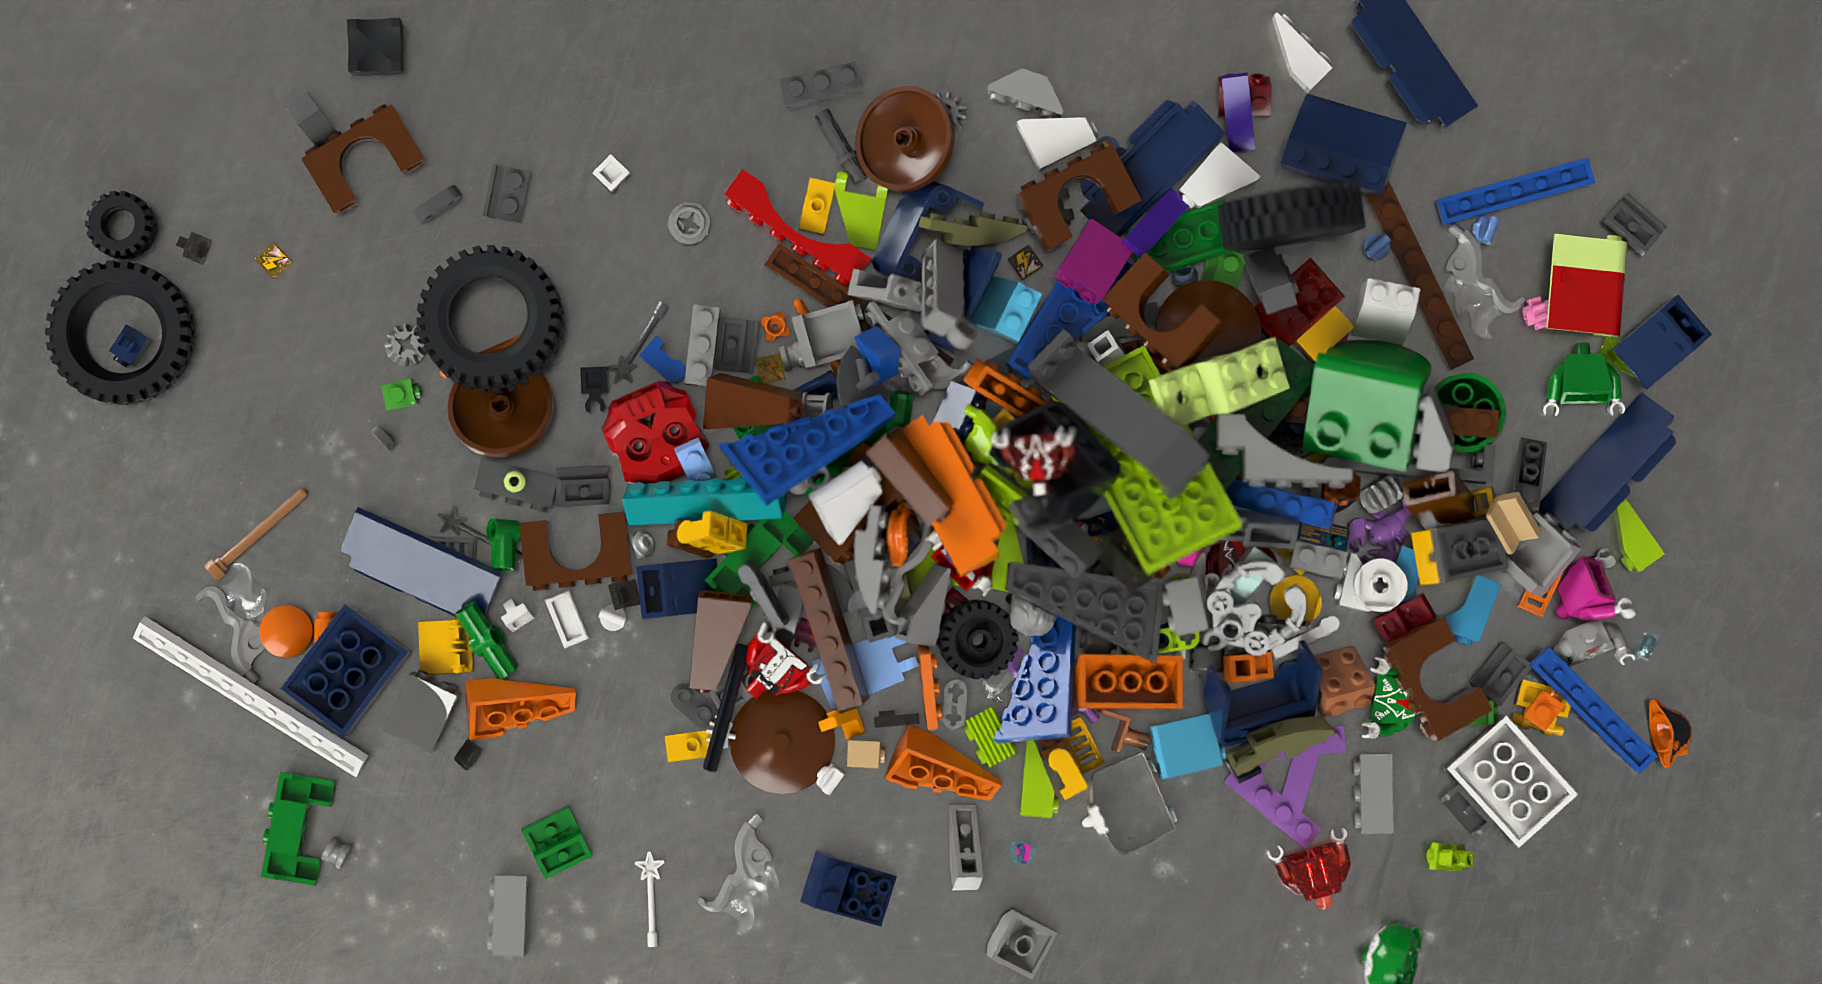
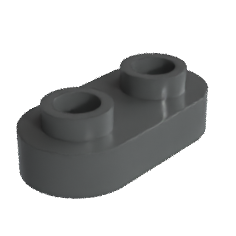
[671,683,717,728]

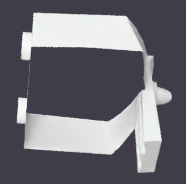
[1082,753,1178,856]

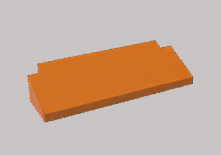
[901,415,1006,577]

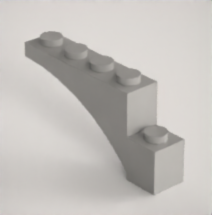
[1216,414,1352,488]

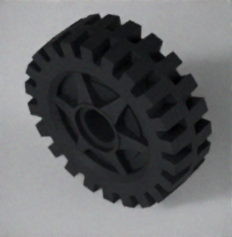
[938,599,1019,680]

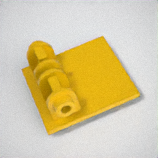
[418,620,473,674]

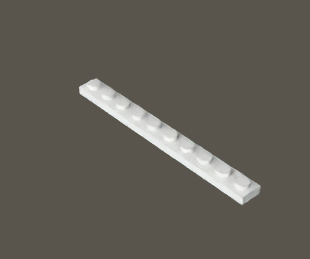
[133,616,369,777]

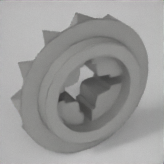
[668,202,710,245]
[385,324,426,366]

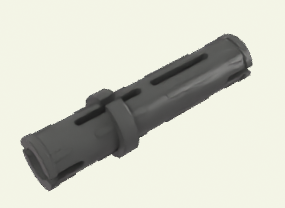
[815,108,868,185]

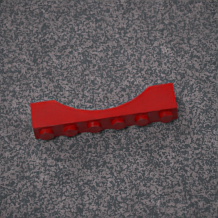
[724,169,872,287]

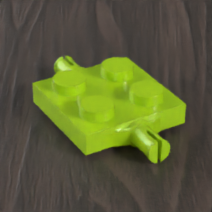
[971,465,1029,527]

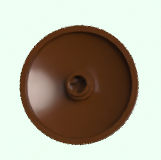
[855,86,955,192]
[1155,280,1261,371]
[447,374,554,458]
[730,690,835,794]

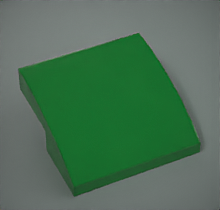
[521,805,593,879]

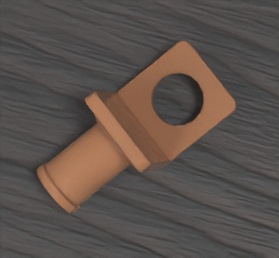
[1097,709,1151,752]

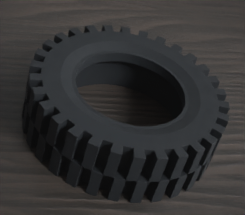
[1217,182,1366,251]
[416,245,565,394]
[45,260,195,405]

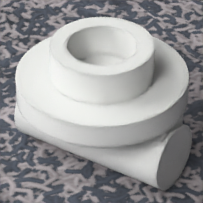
[628,530,654,560]
[598,605,627,631]
[817,765,845,795]

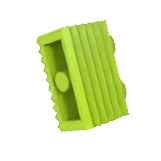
[963,706,1018,767]

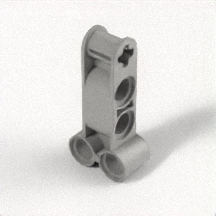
[789,392,834,495]

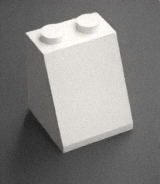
[1351,278,1420,345]

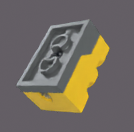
[1411,518,1508,585]

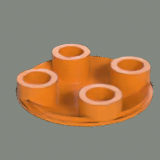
[260,605,313,658]

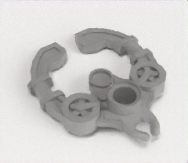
[1202,559,1306,656]

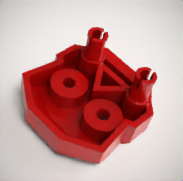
[601,380,710,484]

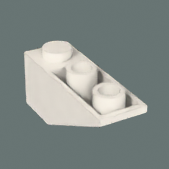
[1272,12,1332,93]

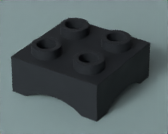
[347,18,403,75]

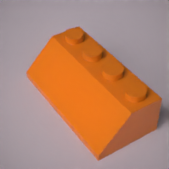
[1072,654,1183,709]

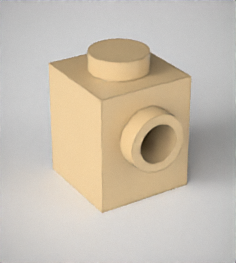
[847,740,885,768]

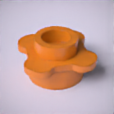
[760,312,790,341]

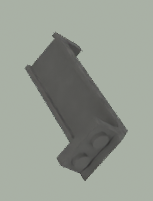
[1027,329,1209,500]
[1297,445,1496,499]

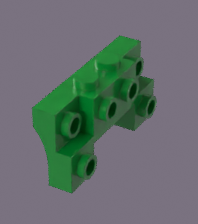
[705,510,814,610]
[261,772,336,886]

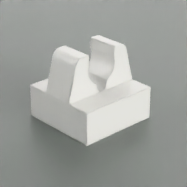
[593,154,630,192]
[501,598,535,632]

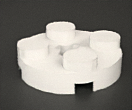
[1353,559,1407,612]

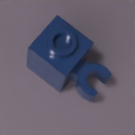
[109,324,153,367]

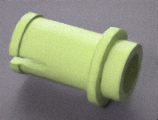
[504,471,526,492]

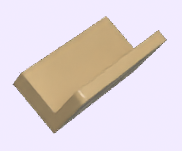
[1487,492,1541,554]

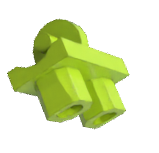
[1426,843,1474,872]

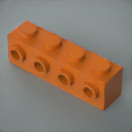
[963,358,1053,417]

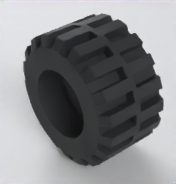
[85,191,157,259]

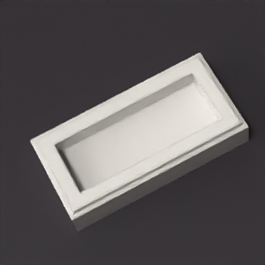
[545,590,589,648]

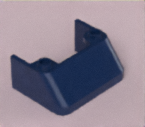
[872,181,985,282]
[1204,640,1322,747]

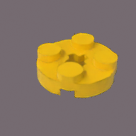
[1268,575,1322,623]

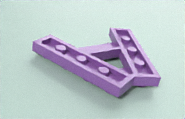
[1224,726,1346,849]

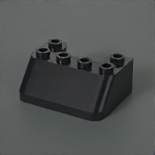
[989,401,1121,527]

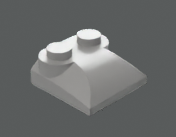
[987,909,1058,980]

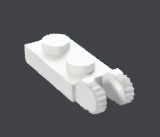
[1271,616,1340,660]

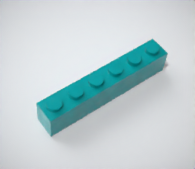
[622,477,787,525]

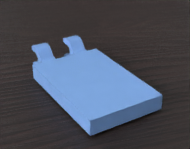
[812,635,919,710]

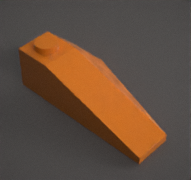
[465,678,576,740]
[884,725,1002,801]

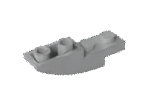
[855,505,891,614]

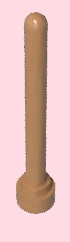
[204,488,308,581]

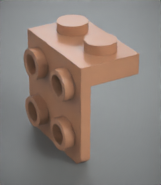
[1314,646,1375,717]

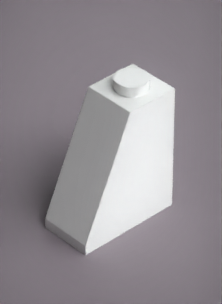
[1016,117,1099,172]
[1178,142,1260,209]
[808,461,882,545]

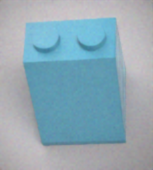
[971,276,1042,346]
[1148,713,1226,779]

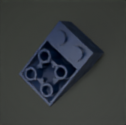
[1612,295,1712,389]
[636,558,717,619]
[800,851,897,927]

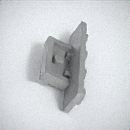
[863,301,939,397]

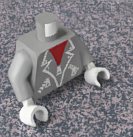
[1553,619,1635,667]

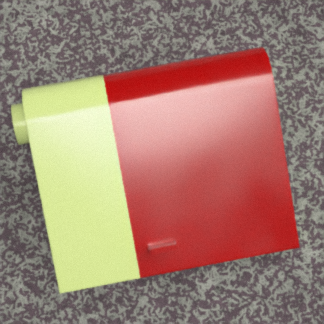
[1546,234,1628,337]

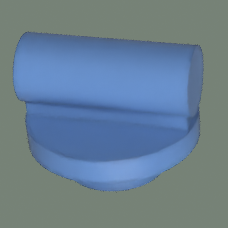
[1473,215,1500,245]
[1364,233,1391,260]

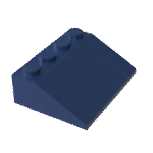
[1281,93,1407,198]
[924,246,1002,355]
[280,604,411,737]

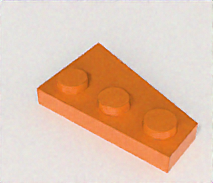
[917,644,942,730]

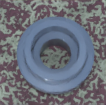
[1172,265,1199,286]

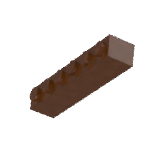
[789,548,870,711]

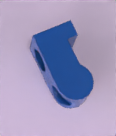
[639,336,686,384]

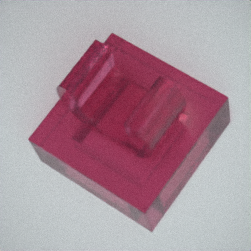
[793,617,817,652]

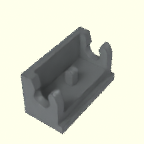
[1439,781,1496,838]

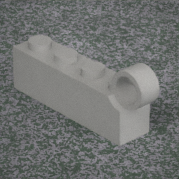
[922,238,977,349]

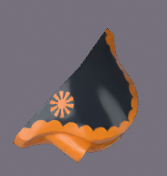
[1321,473,1361,514]
[883,502,923,567]
[1649,699,1692,768]

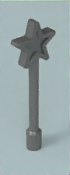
[607,301,669,384]
[438,506,523,563]

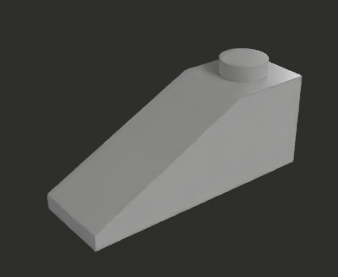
[949,804,984,890]

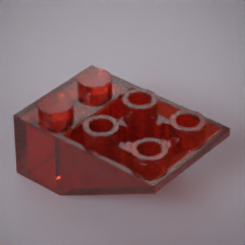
[1254,257,1346,346]

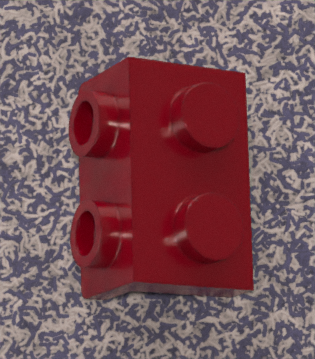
[1218,73,1272,116]

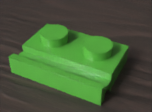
[1201,252,1245,289]

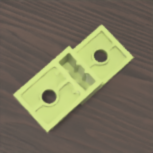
[1149,338,1289,427]

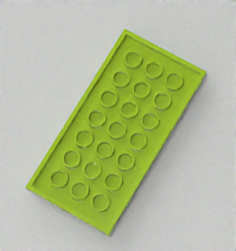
[1050,346,1243,576]

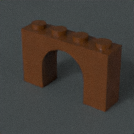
[301,104,426,215]
[1016,144,1142,251]
[1102,253,1226,371]
[794,442,907,565]
[519,511,633,591]
[1383,616,1492,741]

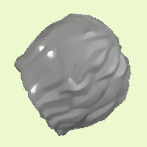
[1010,594,1056,637]

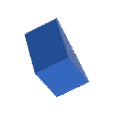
[854,326,901,385]

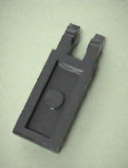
[738,560,789,631]

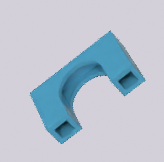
[1383,545,1501,646]

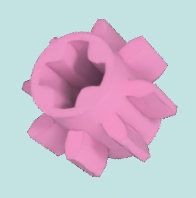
[1522,296,1548,330]

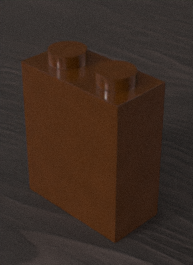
[1403,471,1476,530]

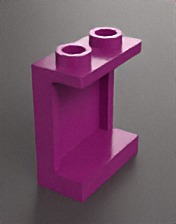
[1053,218,1133,304]

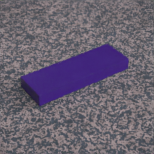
[1221,72,1256,152]
[1122,187,1189,258]

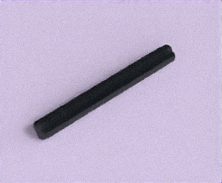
[703,644,748,772]

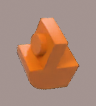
[1222,651,1274,683]

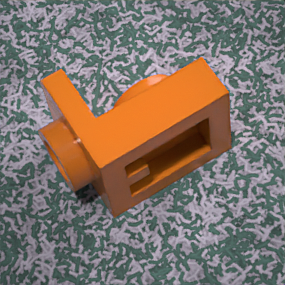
[1522,690,1566,732]

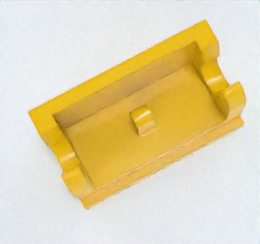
[1293,306,1354,362]

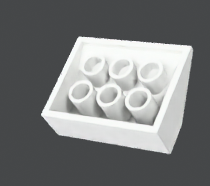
[1447,714,1578,848]

